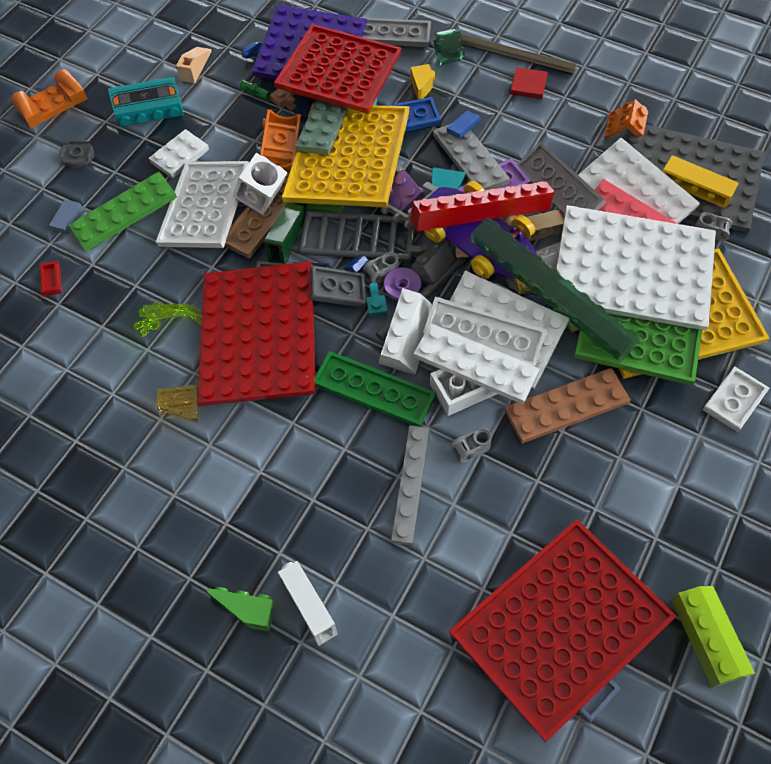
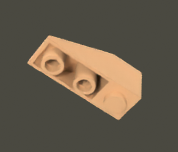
[176,47,212,83]

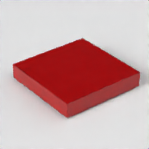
[511,67,548,99]

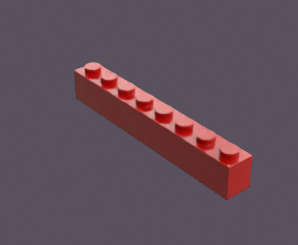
[410,181,555,231]

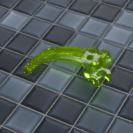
[133,302,202,337]

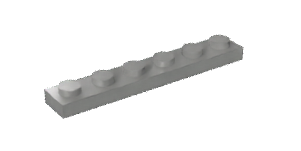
[391,425,429,546]

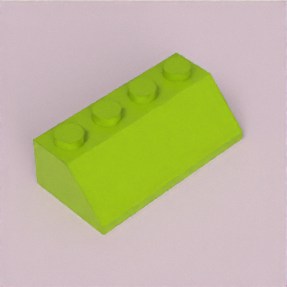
[672,586,755,688]

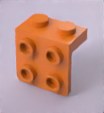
[604,99,648,139]

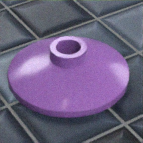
[384,268,421,299]

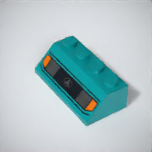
[108,77,184,127]

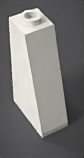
[278,561,338,646]

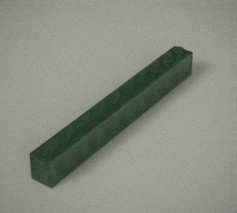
[471,217,640,363]

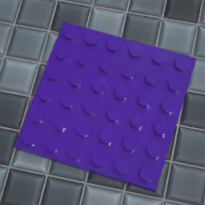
[252,4,367,80]

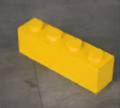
[663,155,739,209]

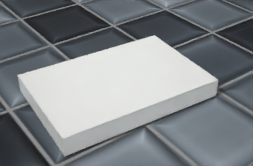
[703,366,769,432]

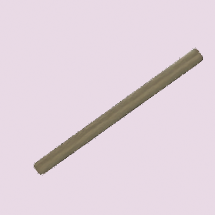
[456,33,577,74]

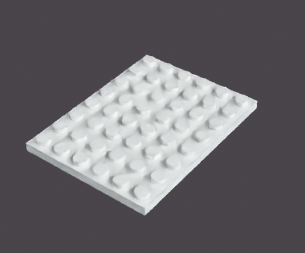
[551,205,716,331]

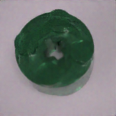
[433,28,465,65]

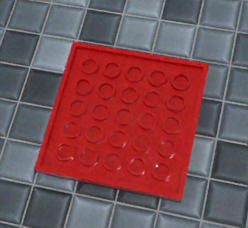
[274,24,402,114]

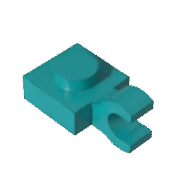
[366,283,387,317]

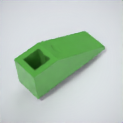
[207,587,276,632]

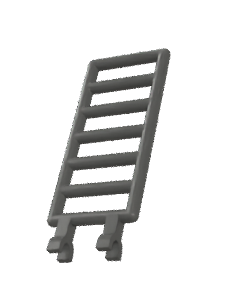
[298,211,430,261]

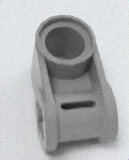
[694,212,732,241]
[363,252,399,284]
[451,428,492,463]

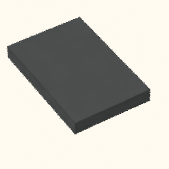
[310,265,366,308]

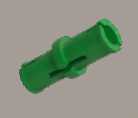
[240,79,272,101]

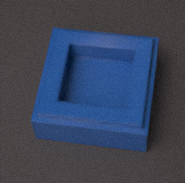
[344,255,368,272]

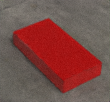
[40,261,62,297]

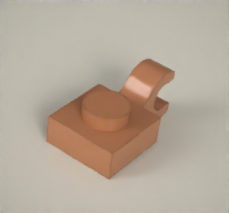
[269,89,296,111]

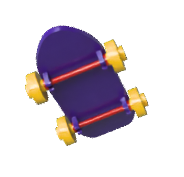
[424,180,539,280]

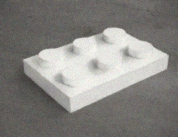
[149,129,209,179]

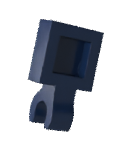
[295,96,312,121]

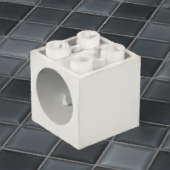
[232,153,287,215]

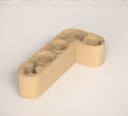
[500,210,565,241]

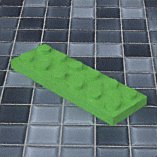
[69,172,177,252]

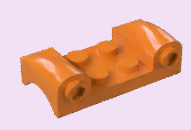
[11,70,88,129]
[260,110,301,174]

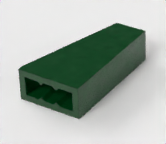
[264,203,305,264]

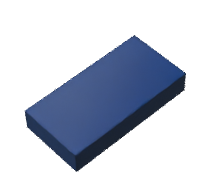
[447,111,480,139]

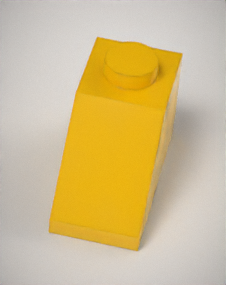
[410,64,435,100]

